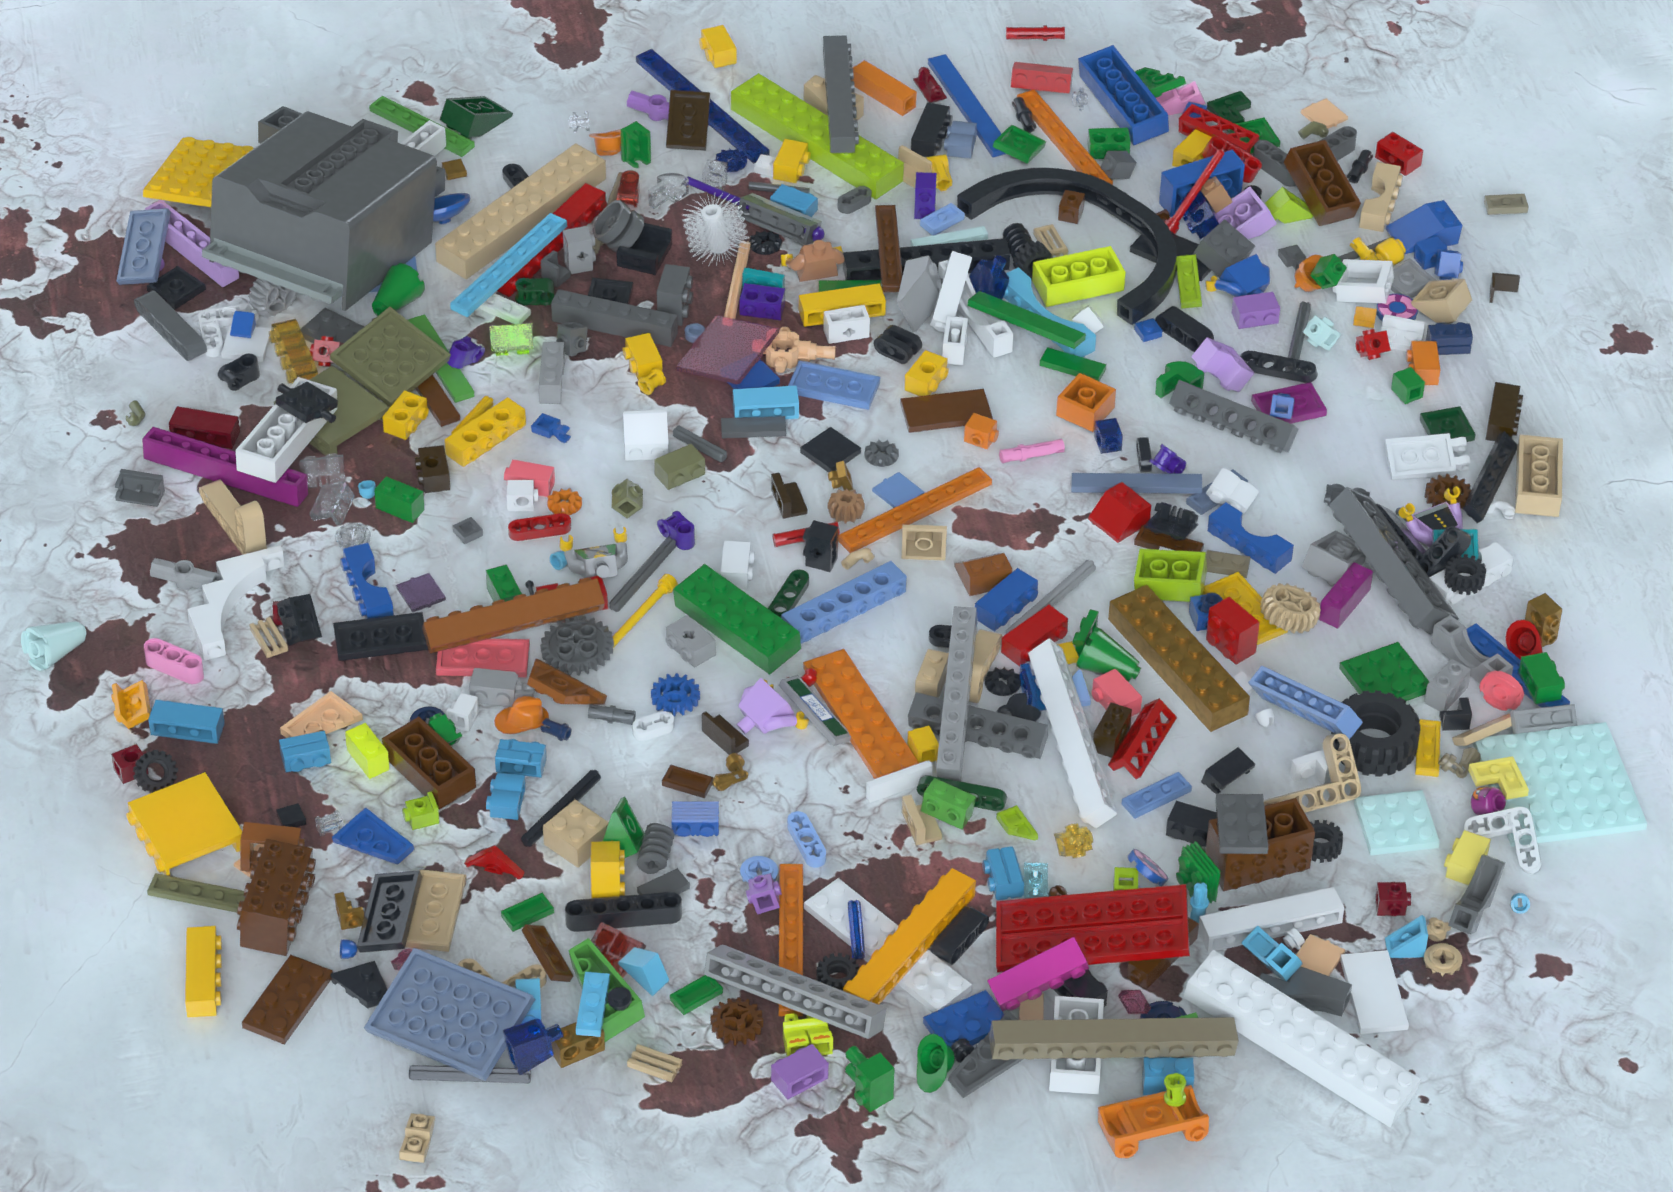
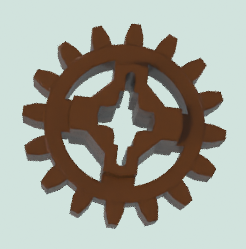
[1424,474,1471,510]
[710,997,763,1046]

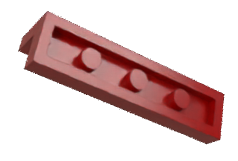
[1179,104,1259,154]
[1108,698,1177,779]

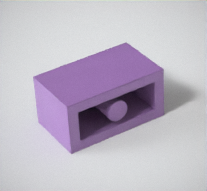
[1232,292,1280,329]
[771,1044,829,1100]

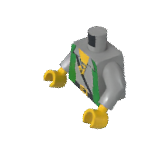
[559,527,628,578]

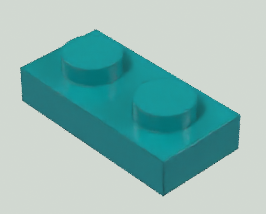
[742,268,785,288]

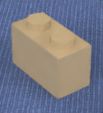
[915,649,949,698]

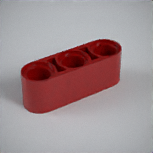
[1202,136,1262,183]

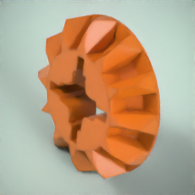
[547,488,582,515]

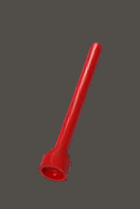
[1164,149,1224,234]

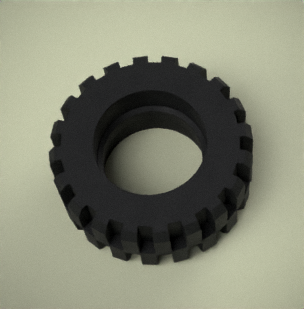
[1331,690,1421,777]

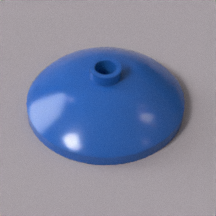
[433,193,471,224]

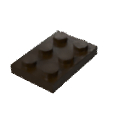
[666,90,710,151]

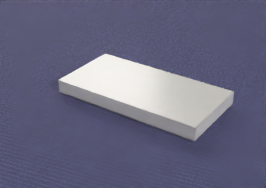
[1340,950,1409,1034]

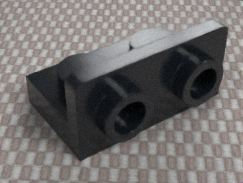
[277,594,322,646]

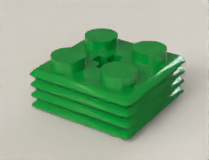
[1176,841,1221,904]

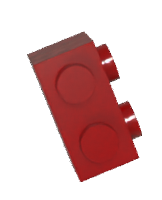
[1375,132,1423,176]

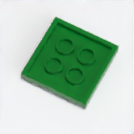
[1339,642,1430,701]

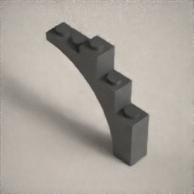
[1259,967,1352,1017]

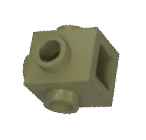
[612,479,643,519]

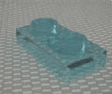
[1024,862,1048,899]

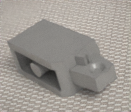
[469,668,535,707]

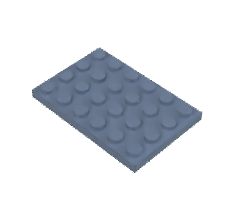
[364,948,535,1081]

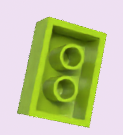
[1134,549,1207,602]

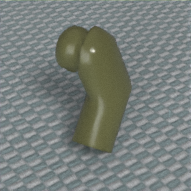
[1298,121,1329,139]
[126,400,145,426]

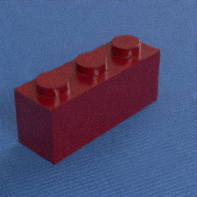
[168,406,240,449]

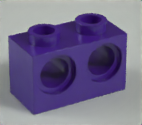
[914,172,937,219]
[740,283,785,320]

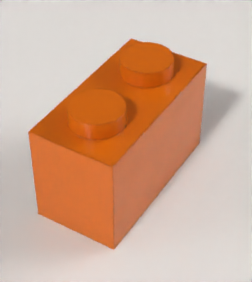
[1406,341,1440,385]

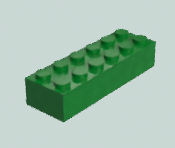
[673,564,801,675]

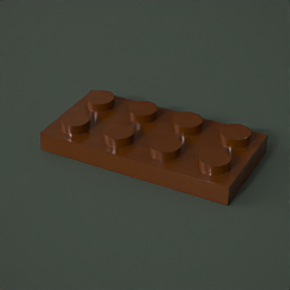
[242,955,333,1045]

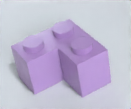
[1192,338,1254,392]

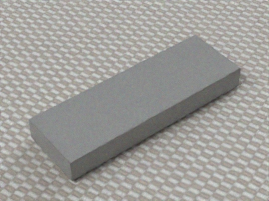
[1510,704,1578,734]

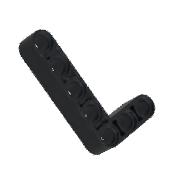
[1376,504,1471,577]

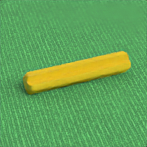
[451,396,494,434]

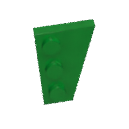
[1134,67,1186,98]

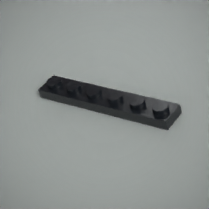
[1463,431,1518,523]

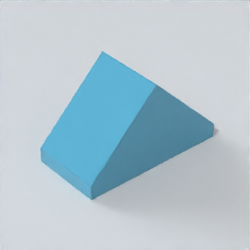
[1385,915,1428,958]
[618,947,669,996]

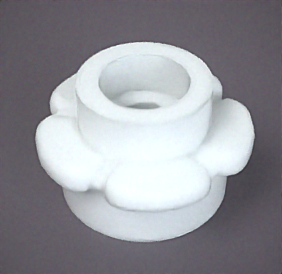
[1283,928,1305,950]

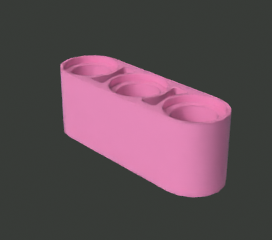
[144,638,204,684]

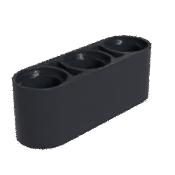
[1155,306,1214,352]
[930,905,989,965]

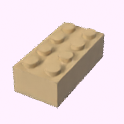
[1515,435,1563,517]

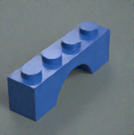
[1207,502,1294,574]
[340,543,394,619]

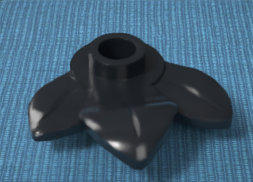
[997,693,1041,738]

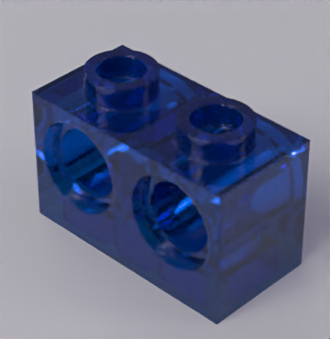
[1179,191,1219,239]

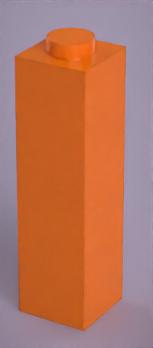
[851,60,917,116]

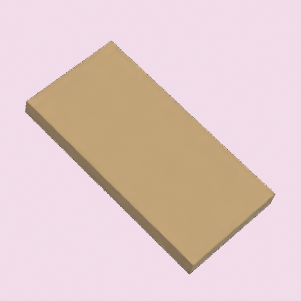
[405,870,467,952]

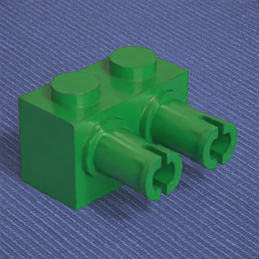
[845,1046,895,1113]

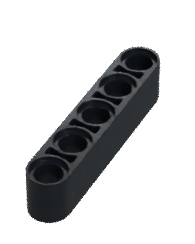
[565,892,682,932]

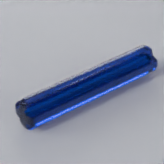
[848,900,865,960]

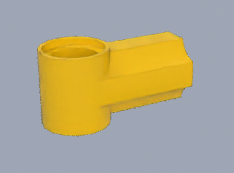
[926,154,952,191]

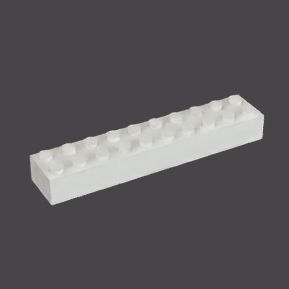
[1183,950,1421,1128]

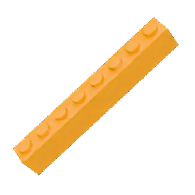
[843,868,976,1005]

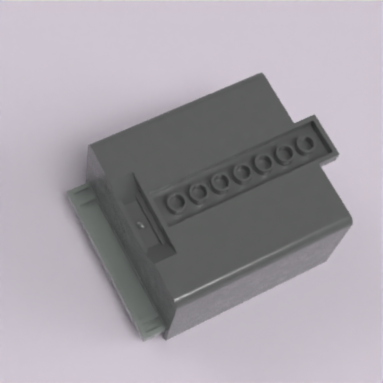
[202,111,437,311]

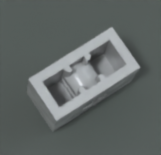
[563,226,596,274]
[666,615,716,668]

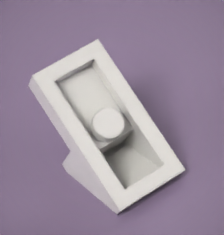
[1290,749,1329,785]

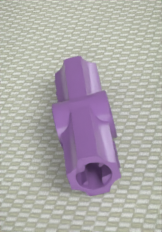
[627,91,669,121]

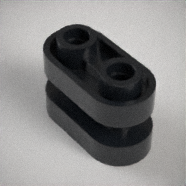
[873,325,922,364]

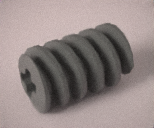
[637,823,675,874]

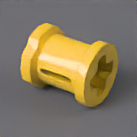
[638,368,666,395]

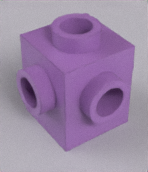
[746,873,782,914]

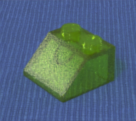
[489,324,534,356]

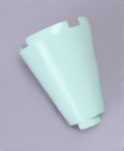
[21,621,86,671]

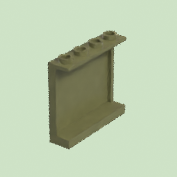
[274,365,389,460]

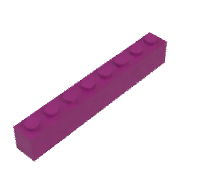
[142,427,308,507]

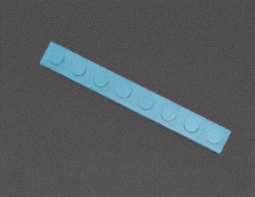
[450,213,567,317]

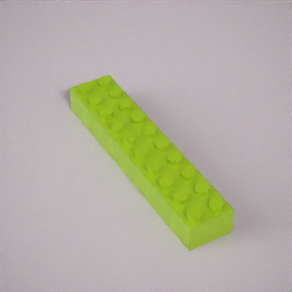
[731,73,904,200]

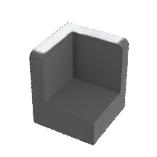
[541,250,571,288]

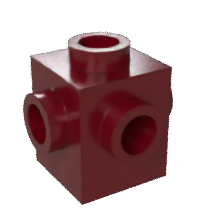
[1375,882,1411,916]

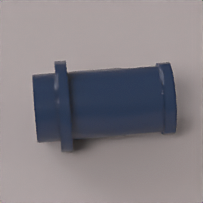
[541,718,572,741]

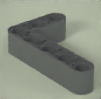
[1253,126,1357,187]

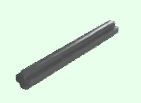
[1285,301,1311,371]
[609,537,676,612]

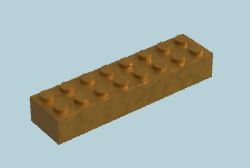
[1108,585,1250,732]

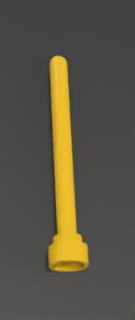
[612,574,678,648]

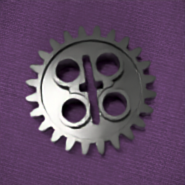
[540,616,614,676]

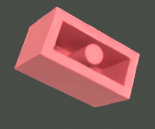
[1092,669,1142,717]

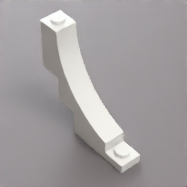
[187,545,285,661]

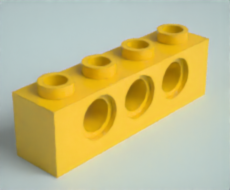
[445,397,526,467]

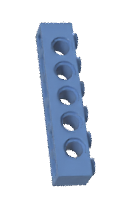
[781,561,907,644]
[1248,666,1363,739]

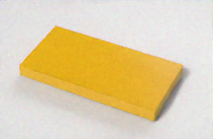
[1203,572,1288,645]

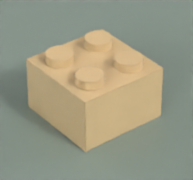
[543,800,609,868]

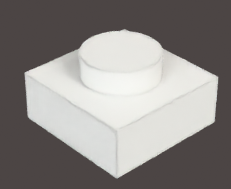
[754,154,776,177]

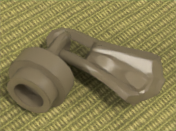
[1438,747,1481,778]

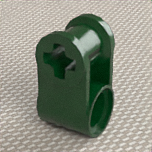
[515,278,555,306]

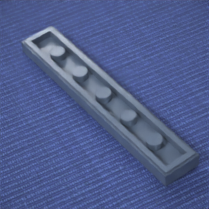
[1071,473,1202,494]

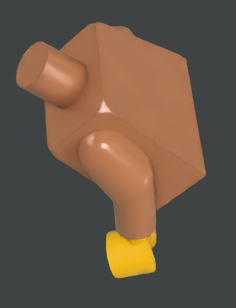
[781,240,844,282]

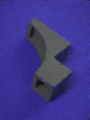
[1448,854,1506,934]

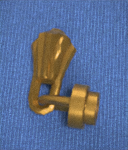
[712,753,748,791]

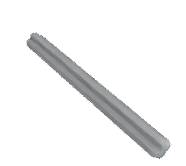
[1006,560,1096,634]

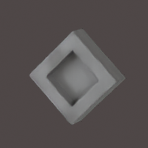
[453,517,483,544]

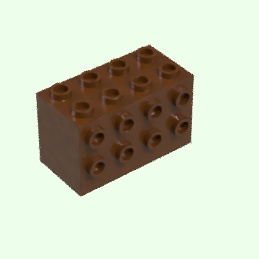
[1206,798,1315,892]
[237,839,316,957]

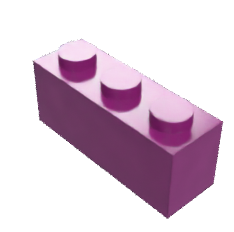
[1319,562,1373,629]

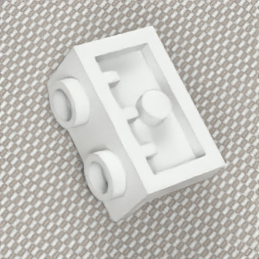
[1381,314,1425,351]

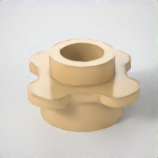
[1427,917,1451,942]

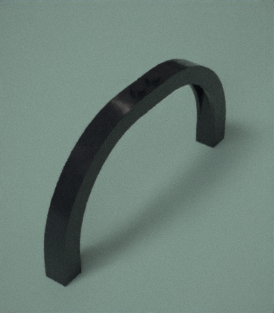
[957,168,1177,325]

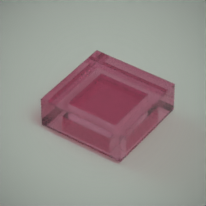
[1118,990,1151,1014]

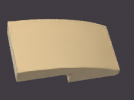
[399,1113,435,1163]

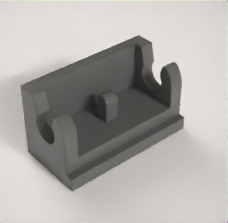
[115,469,165,507]

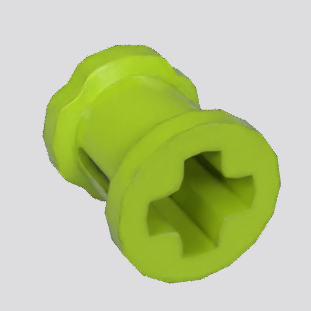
[1164,1073,1186,1107]

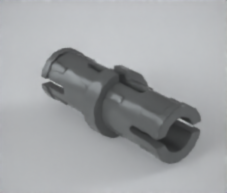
[588,704,636,725]

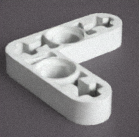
[198,303,259,357]
[1464,807,1541,874]

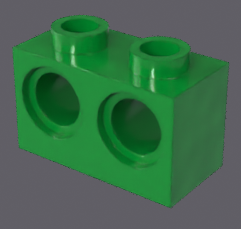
[1087,128,1131,159]

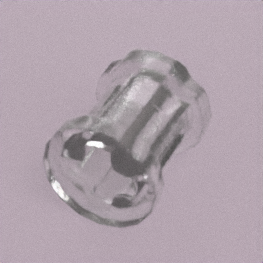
[315,810,344,837]

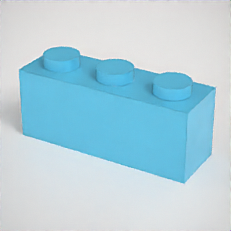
[733,386,799,419]

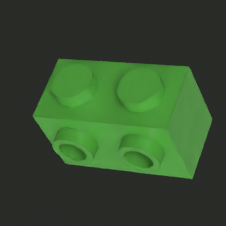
[921,778,976,830]

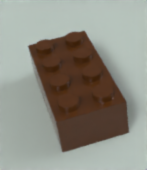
[1283,140,1361,226]
[382,717,476,810]

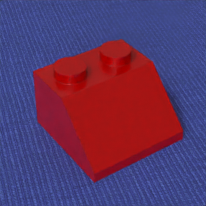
[1088,482,1152,543]

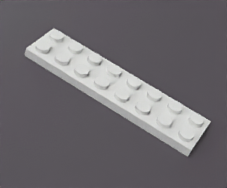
[804,878,972,1013]

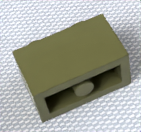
[654,444,705,490]

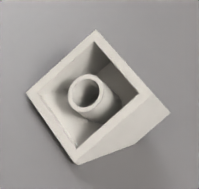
[623,410,668,461]

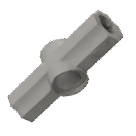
[150,558,220,590]

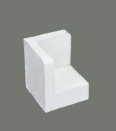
[1072,304,1104,334]

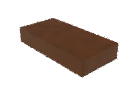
[662,765,713,799]

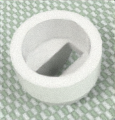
[1255,708,1275,727]

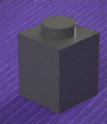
[1100,151,1137,179]

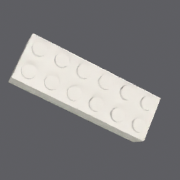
[236,377,337,483]

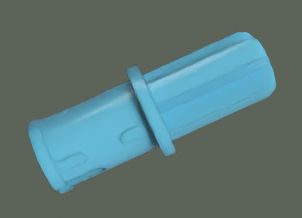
[1190,883,1209,923]

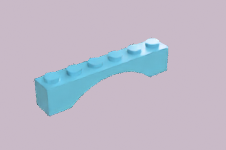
[998,267,1096,357]

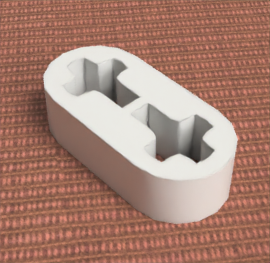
[632,711,674,741]

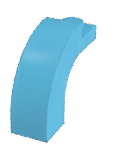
[1242,926,1303,981]

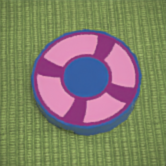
[1376,294,1418,322]
[1127,849,1168,886]

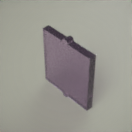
[396,573,446,612]

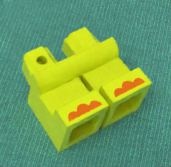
[783,1013,833,1057]

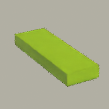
[1176,254,1202,309]

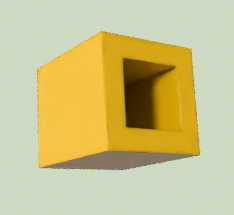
[907,726,939,763]

